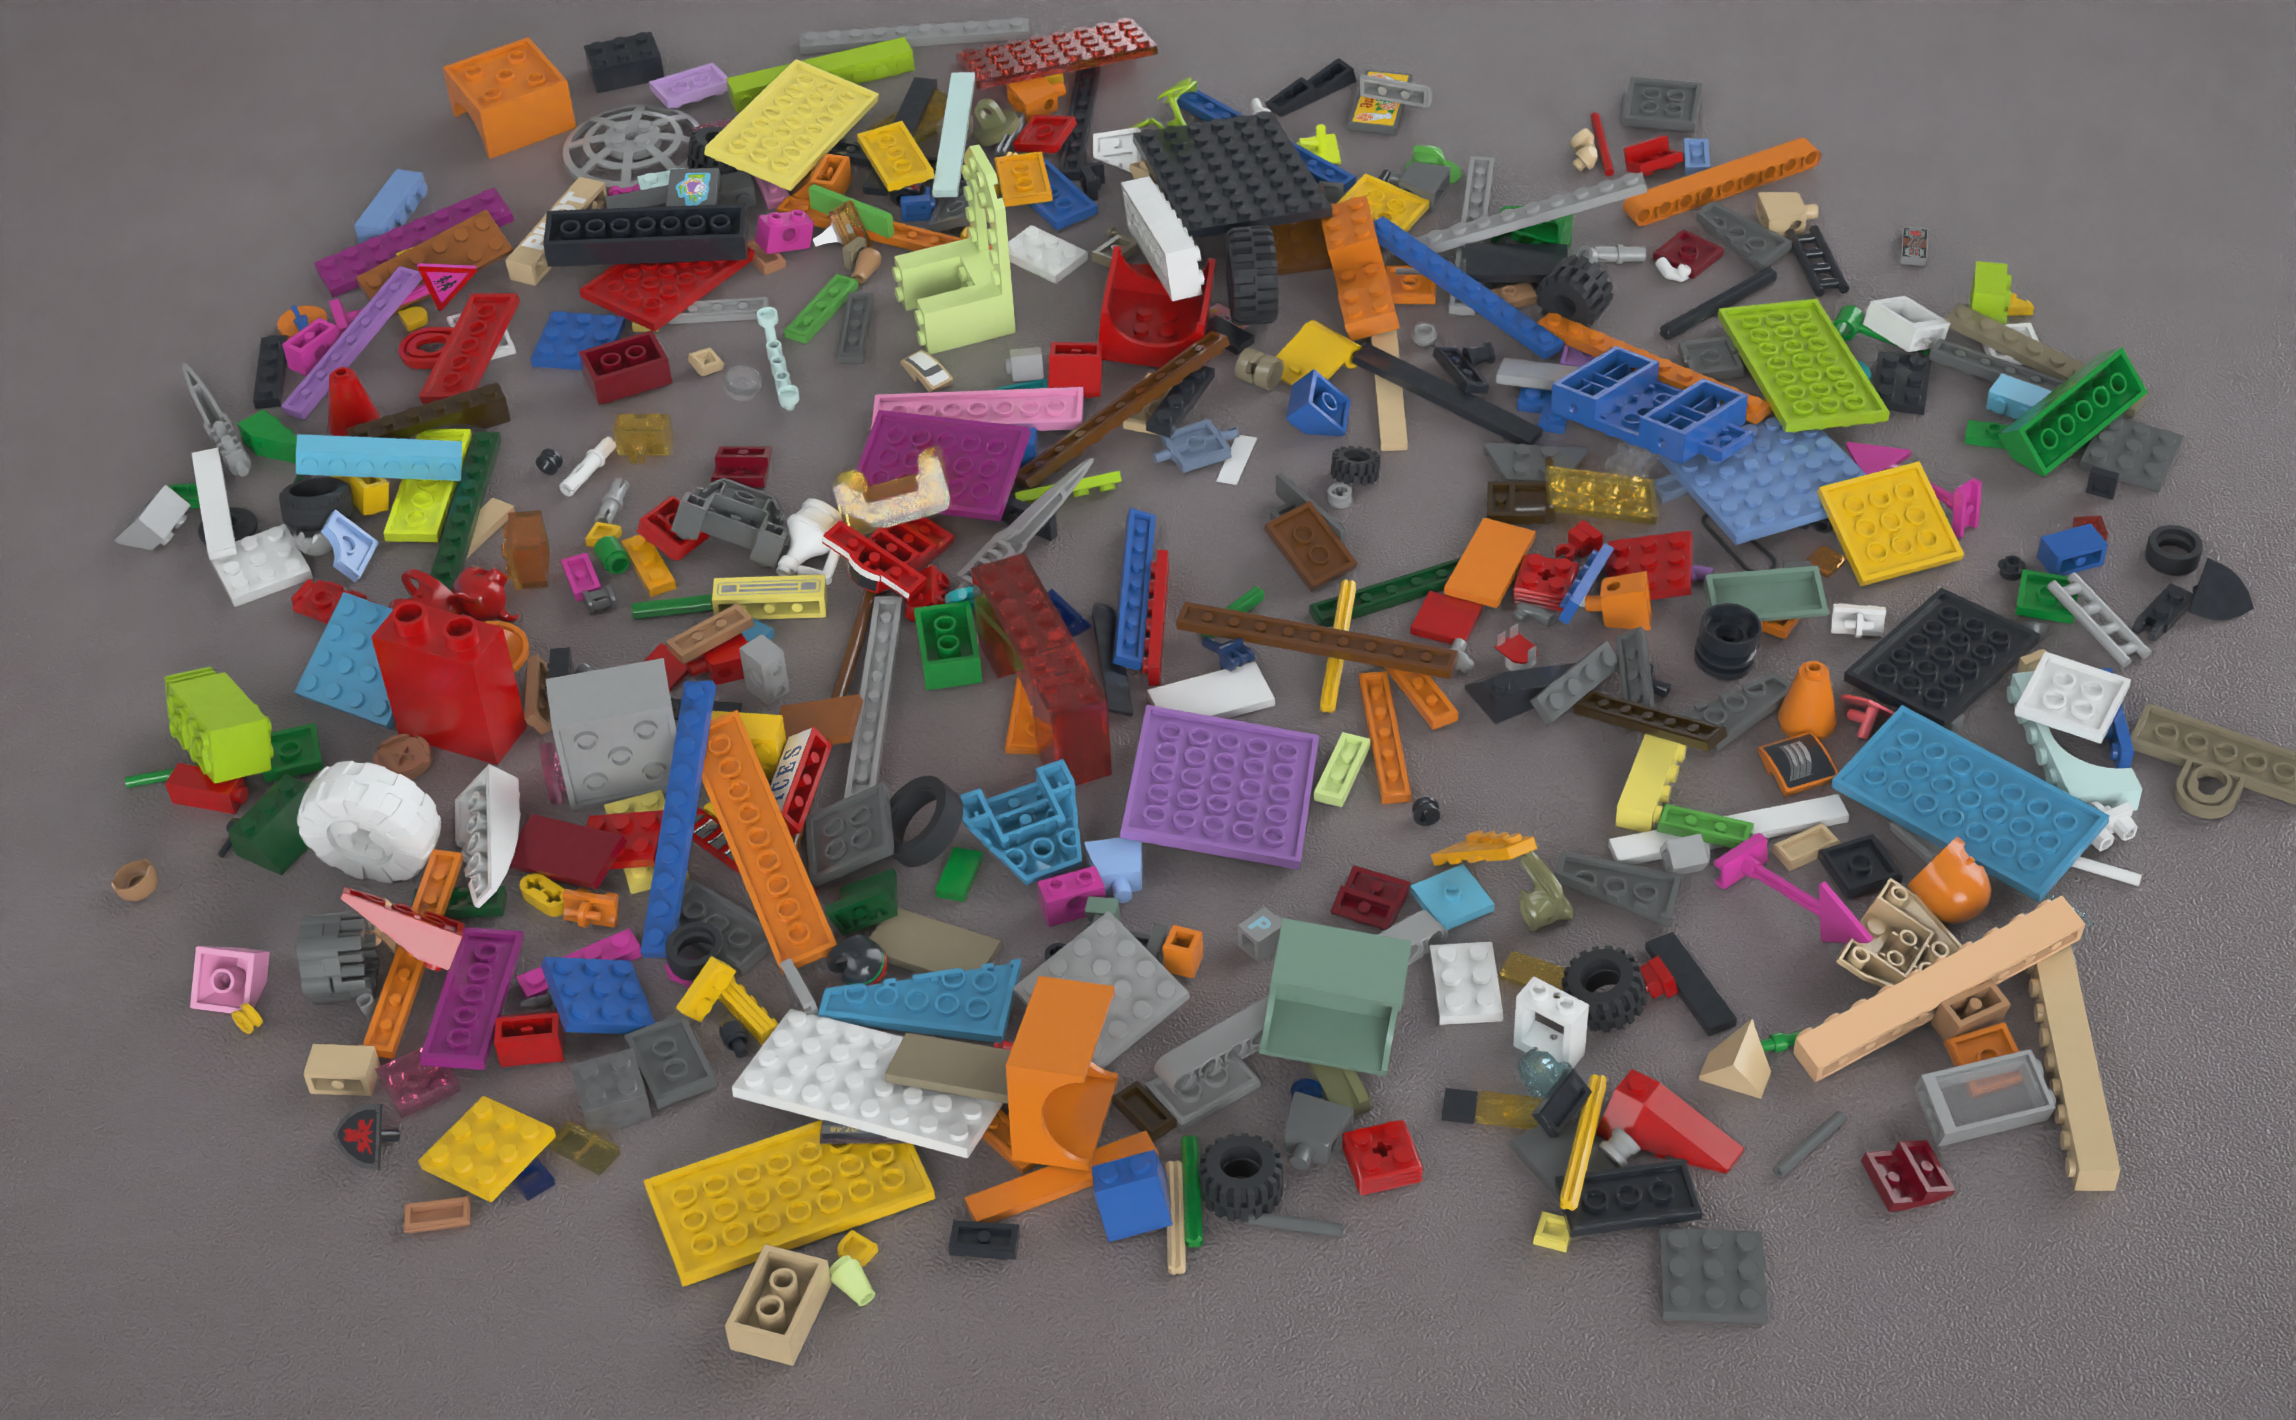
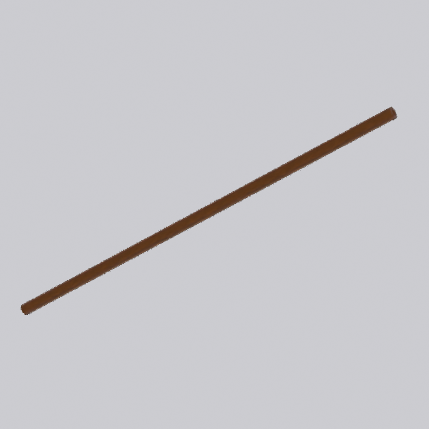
[791,508,903,851]

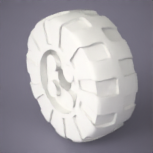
[297,761,441,883]

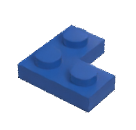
[1517,387,1568,434]

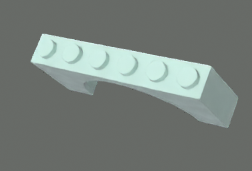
[2007,671,2142,811]

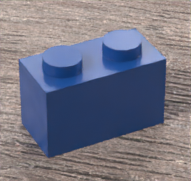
[2037,523,2108,576]

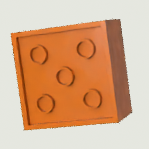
[442,37,576,159]
[1006,976,1118,1171]

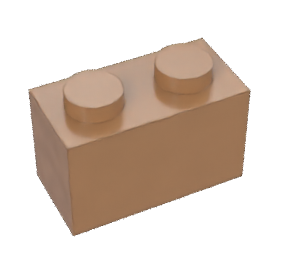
[1931,979,2011,1042]

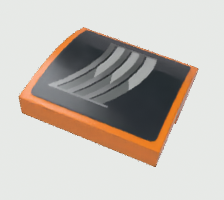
[1757,731,1839,797]

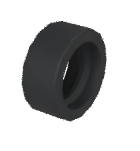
[2145,525,2203,576]
[665,921,726,981]

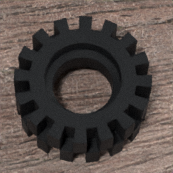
[1330,446,1381,486]

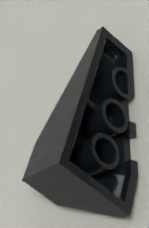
[1465,663,1576,724]

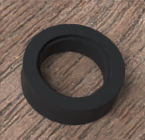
[890,776,963,867]

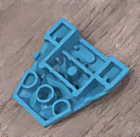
[959,759,1082,885]

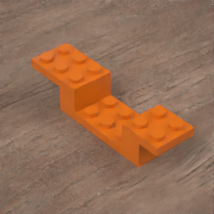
[1320,195,1400,341]

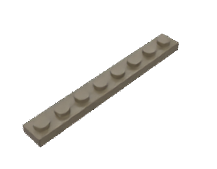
[1946,303,2148,417]

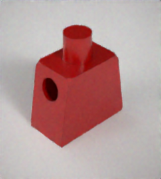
[686,633,748,685]

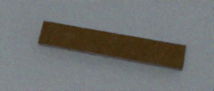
[1573,690,1728,752]

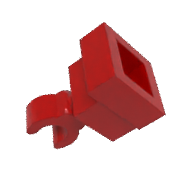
[1555,520,1603,562]
[1640,956,1678,999]

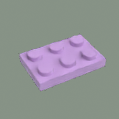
[649,63,728,109]

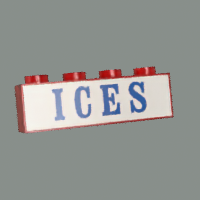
[770,727,832,836]

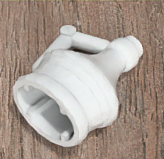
[776,498,849,585]

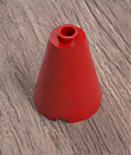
[328,367,380,436]

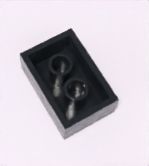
[584,32,664,94]

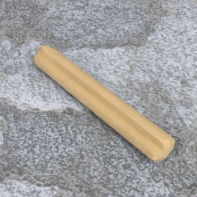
[1165,1160,1186,1275]

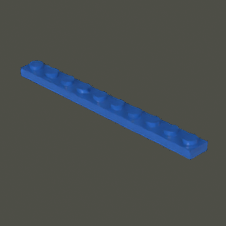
[1174,90,1356,192]
[1373,216,1564,360]
[640,680,716,958]

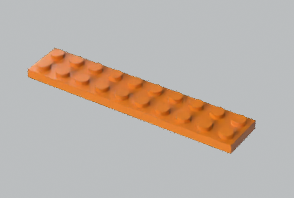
[702,710,837,975]

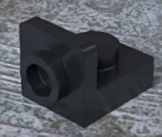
[1080,162,1105,201]

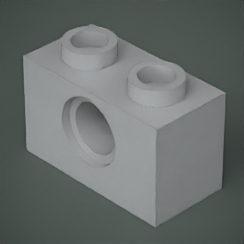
[739,634,790,706]

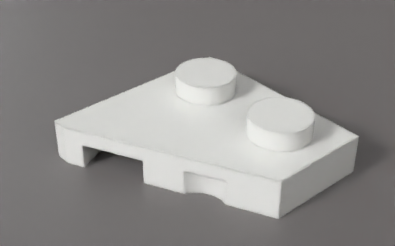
[1093,127,1141,173]

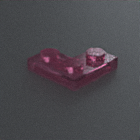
[539,742,567,806]

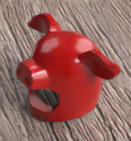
[451,566,519,623]

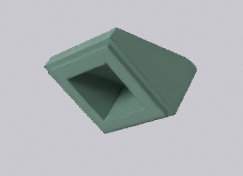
[1085,896,1120,922]

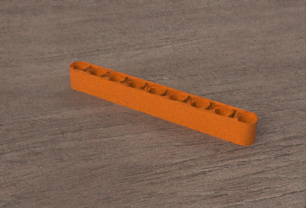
[1622,137,1822,226]

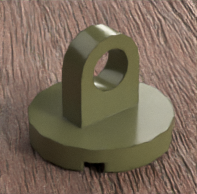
[974,98,1020,146]

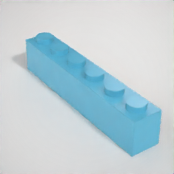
[296,434,462,481]

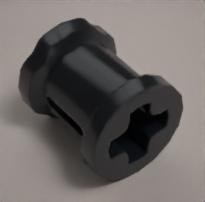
[1462,341,1495,367]

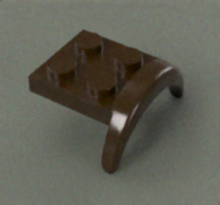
[1487,456,1556,525]

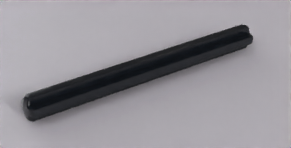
[1660,267,1778,340]

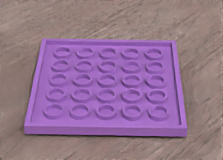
[1120,705,1319,870]

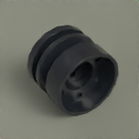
[1694,603,1762,680]

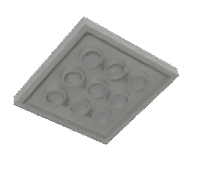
[1013,911,1190,1069]

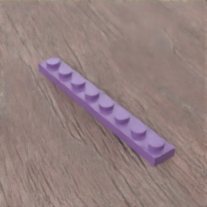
[281,266,422,420]

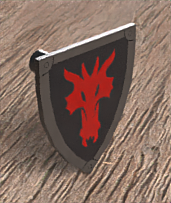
[333,1104,400,1170]

